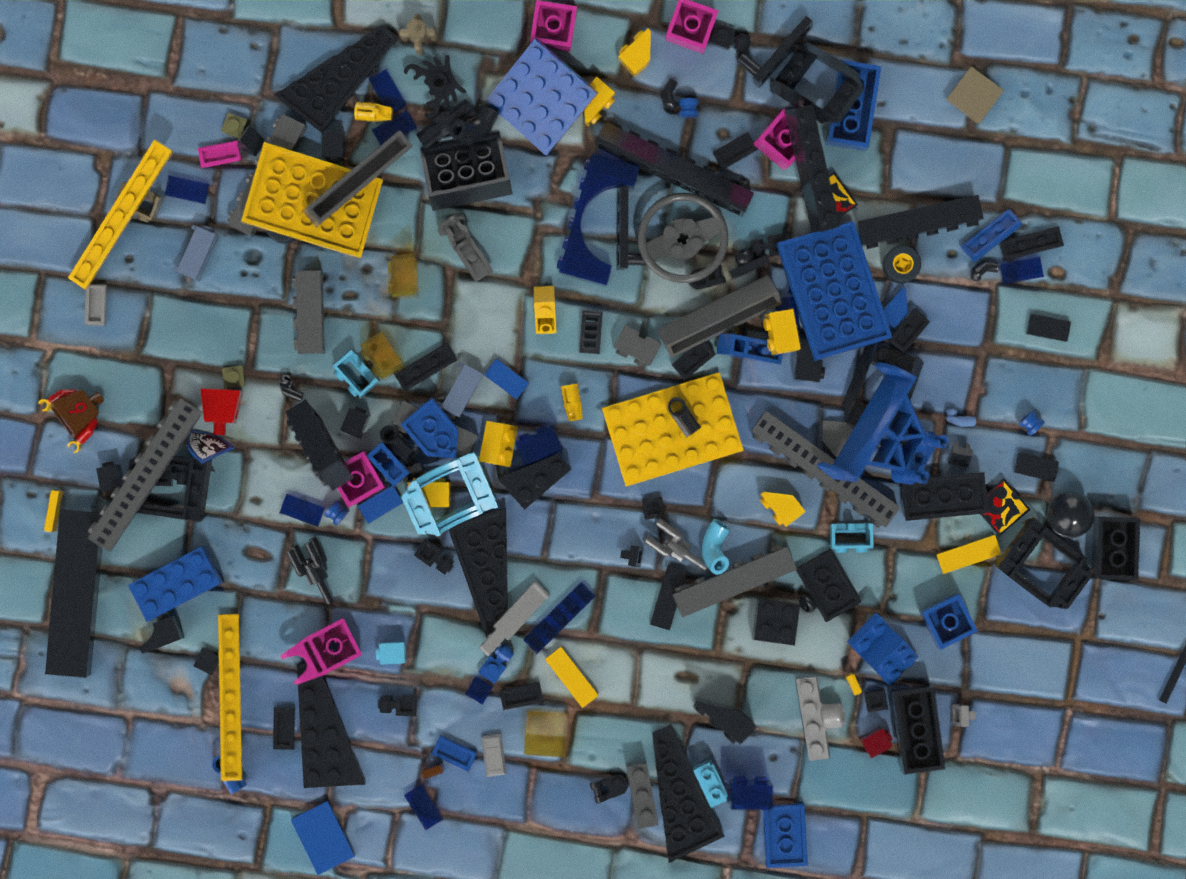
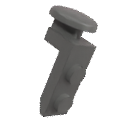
[438,214,493,282]

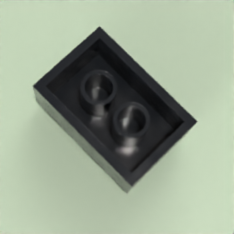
[1091,516,1140,580]

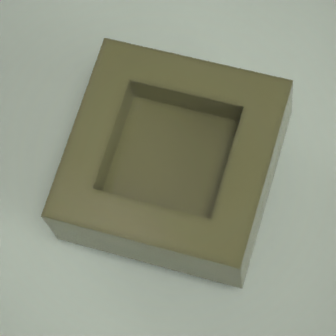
[221,113,248,139]
[222,366,246,389]

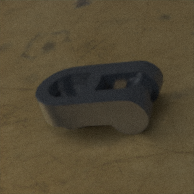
[689,264,727,290]
[589,774,628,804]

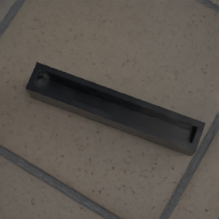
[785,105,840,232]
[855,195,984,250]

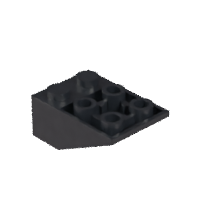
[692,697,757,745]

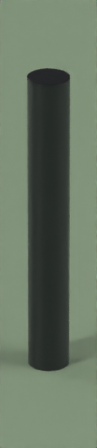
[1159,645,1186,704]

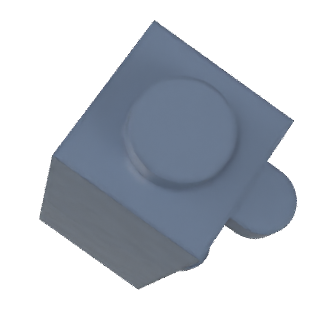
[173,225,219,281]
[437,362,484,419]

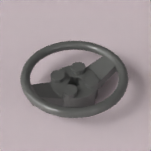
[638,193,729,283]

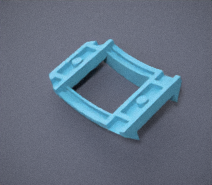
[401,452,498,536]

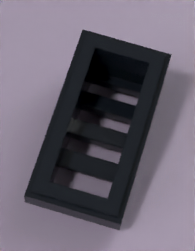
[579,311,603,354]

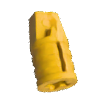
[354,102,393,122]
[560,383,583,421]

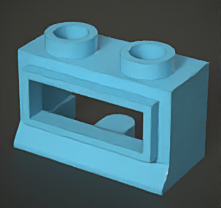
[333,350,380,398]
[830,523,873,553]
[692,759,728,808]

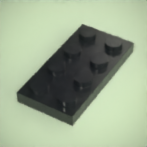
[902,472,989,521]

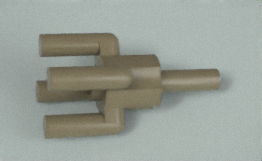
[399,14,438,56]

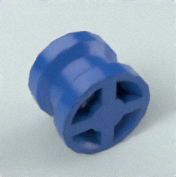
[678,98,699,118]
[1019,410,1045,436]
[324,500,350,526]

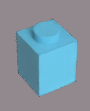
[376,641,407,665]

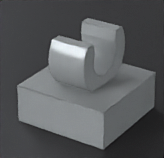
[951,704,976,727]

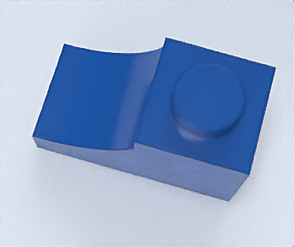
[367,442,410,487]

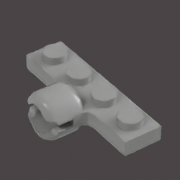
[796,676,845,761]

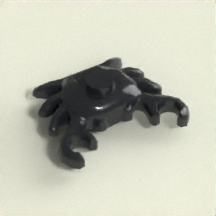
[403,55,466,118]

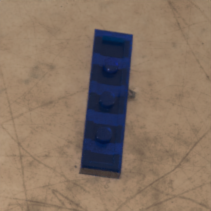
[523,582,596,654]

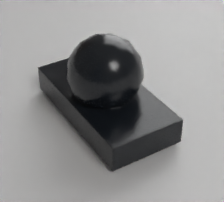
[728,248,769,280]

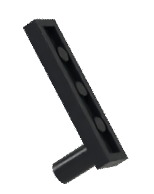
[737,16,813,88]
[616,186,647,270]

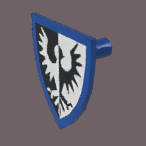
[186,430,235,464]

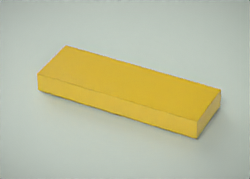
[936,535,1001,574]
[545,647,599,708]

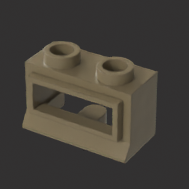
[114,181,165,223]

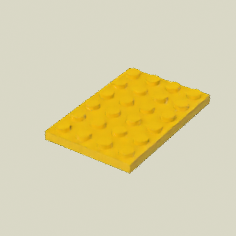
[241,142,383,258]
[602,372,744,487]

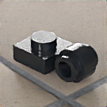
[710,23,751,53]
[750,233,789,257]
[155,466,189,487]
[414,539,455,575]
[378,694,418,717]

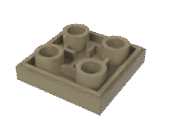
[946,67,1004,125]

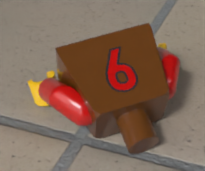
[38,389,104,453]

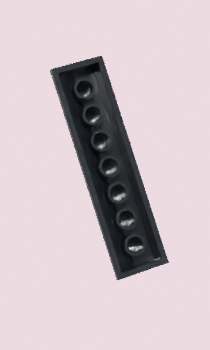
[595,121,754,217]

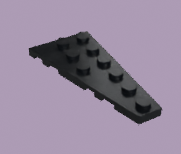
[273,25,399,134]
[448,507,508,638]
[297,663,366,788]
[652,724,725,863]

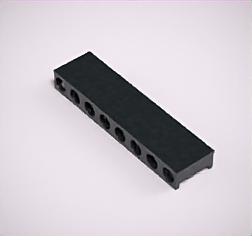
[45,509,103,678]

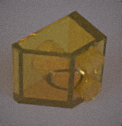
[388,253,418,299]
[524,711,569,757]

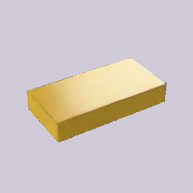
[44,490,64,532]

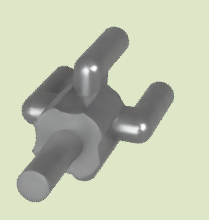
[644,518,707,571]

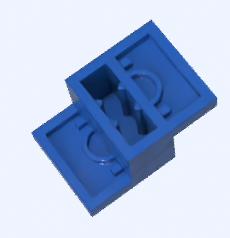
[847,613,918,686]

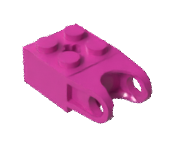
[280,618,362,685]

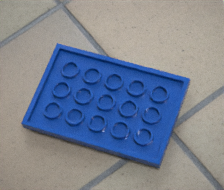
[776,221,892,361]

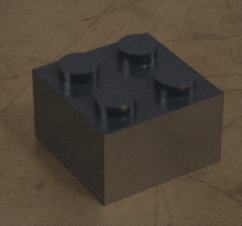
[752,598,800,646]

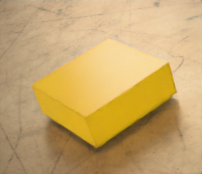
[844,672,862,696]

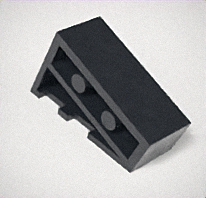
[497,454,571,510]

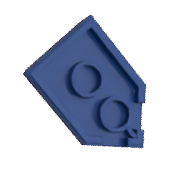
[400,398,459,458]

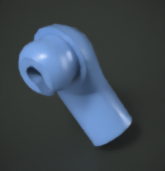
[945,409,976,427]

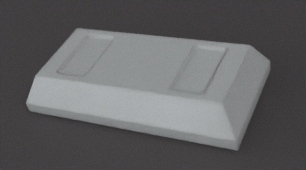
[85,284,107,326]
[481,733,507,777]

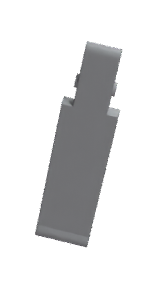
[479,580,550,656]

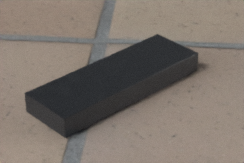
[999,226,1064,262]
[394,343,458,392]
[650,565,687,631]

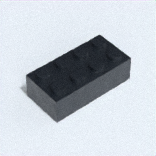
[285,399,354,491]
[890,684,945,775]

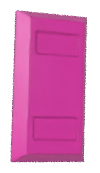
[197,140,242,168]

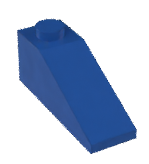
[717,334,783,364]

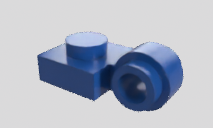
[478,643,514,684]

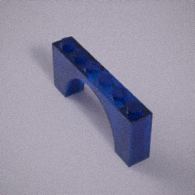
[556,153,640,287]

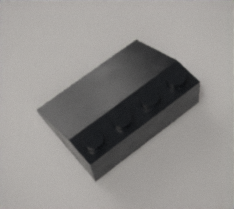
[420,131,513,211]

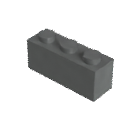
[626,761,659,829]

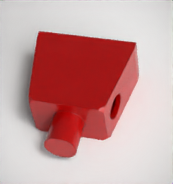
[200,388,243,435]

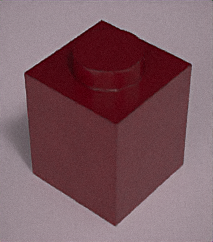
[859,726,893,759]

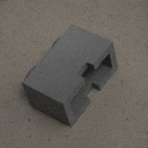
[613,325,662,368]

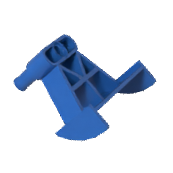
[817,362,949,484]

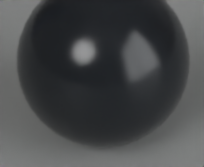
[1047,492,1095,538]

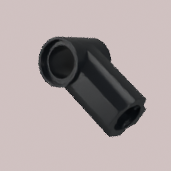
[666,398,701,437]
[380,425,419,464]

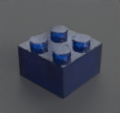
[515,424,563,466]
[728,776,773,810]

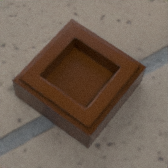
[421,763,445,779]

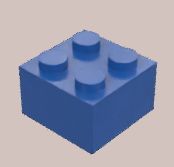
[919,593,978,650]

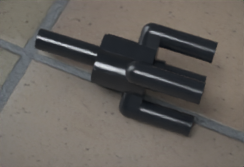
[286,536,334,605]

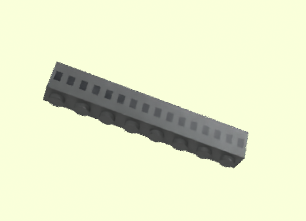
[88,398,203,552]
[750,411,900,528]

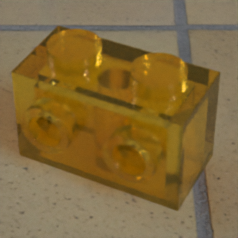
[360,332,405,380]

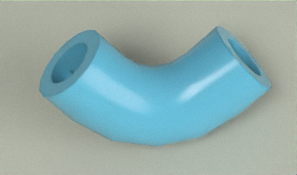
[702,519,731,575]

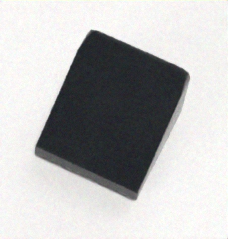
[238,126,266,157]

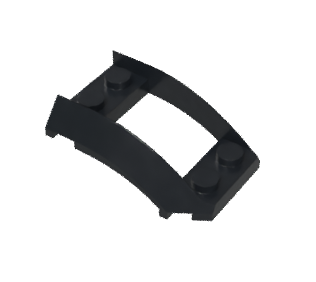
[770,42,865,125]
[842,342,924,429]
[128,456,215,522]
[996,517,1092,609]

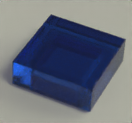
[465,676,493,705]

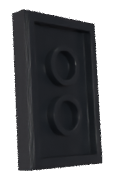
[796,548,861,622]

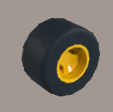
[882,245,921,284]

